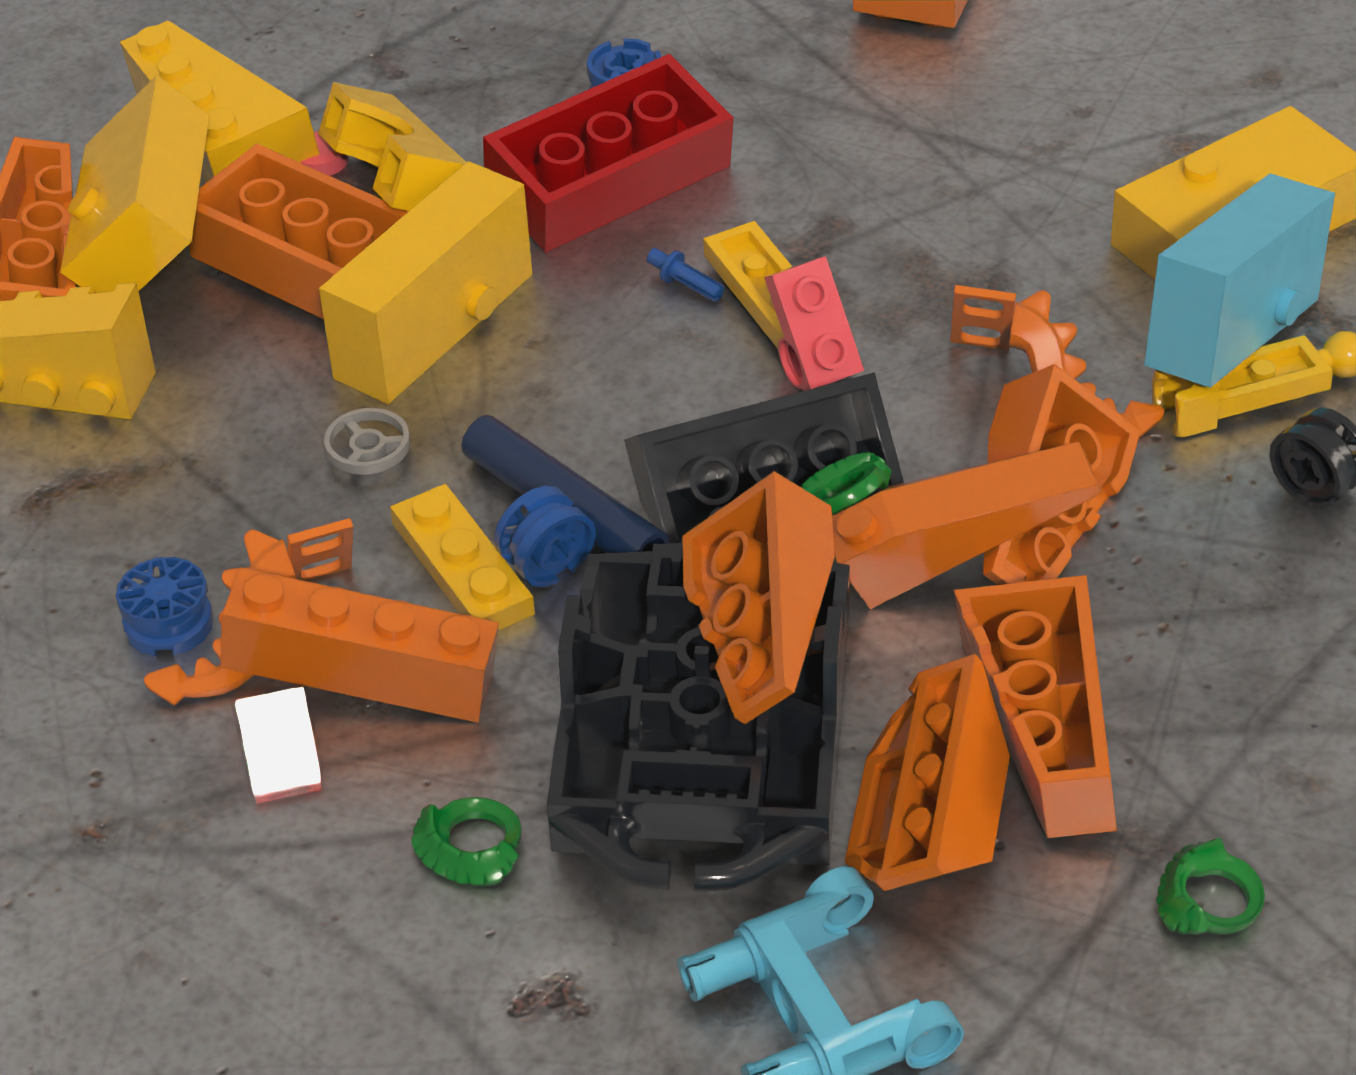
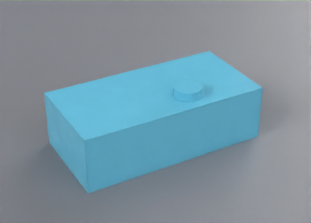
[1144,173,1335,388]

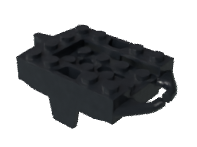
[546,507,850,892]

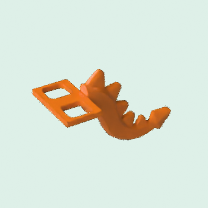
[950,285,1165,439]
[143,518,353,706]

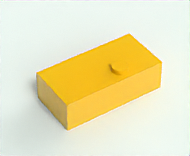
[60,75,209,293]
[1111,105,1356,280]
[319,161,533,405]

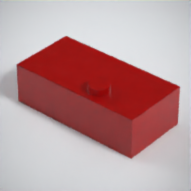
[483,53,734,253]

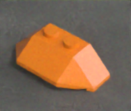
[844,654,1010,891]

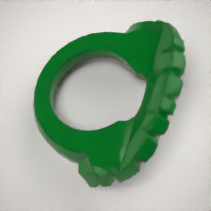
[801,452,892,515]
[411,797,522,887]
[1156,838,1265,935]

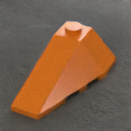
[832,442,1102,609]
[682,471,835,724]

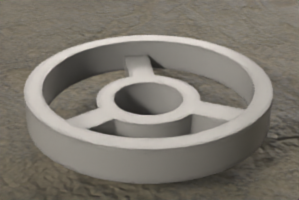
[324,408,410,475]

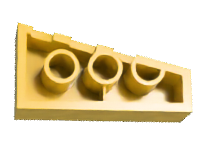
[120,20,320,183]
[0,283,156,420]

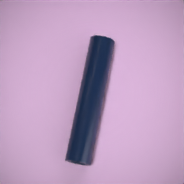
[461,415,669,553]

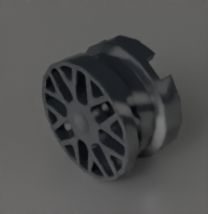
[1269,407,1356,509]

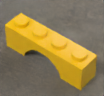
[318,82,467,211]

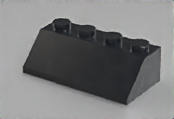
[624,372,904,543]

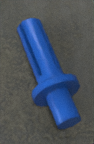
[646,247,725,303]

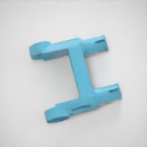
[677,866,964,1075]

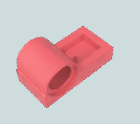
[764,256,864,391]

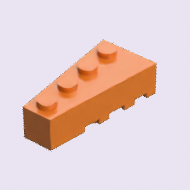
[0,137,77,301]
[953,575,1117,838]

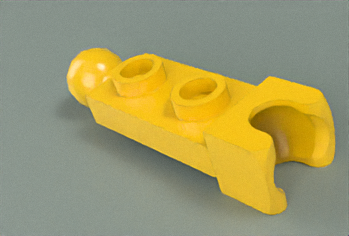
[1152,331,1356,437]

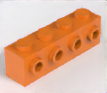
[220,567,499,723]

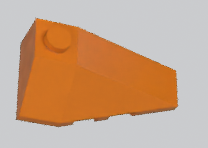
[983,364,1141,585]

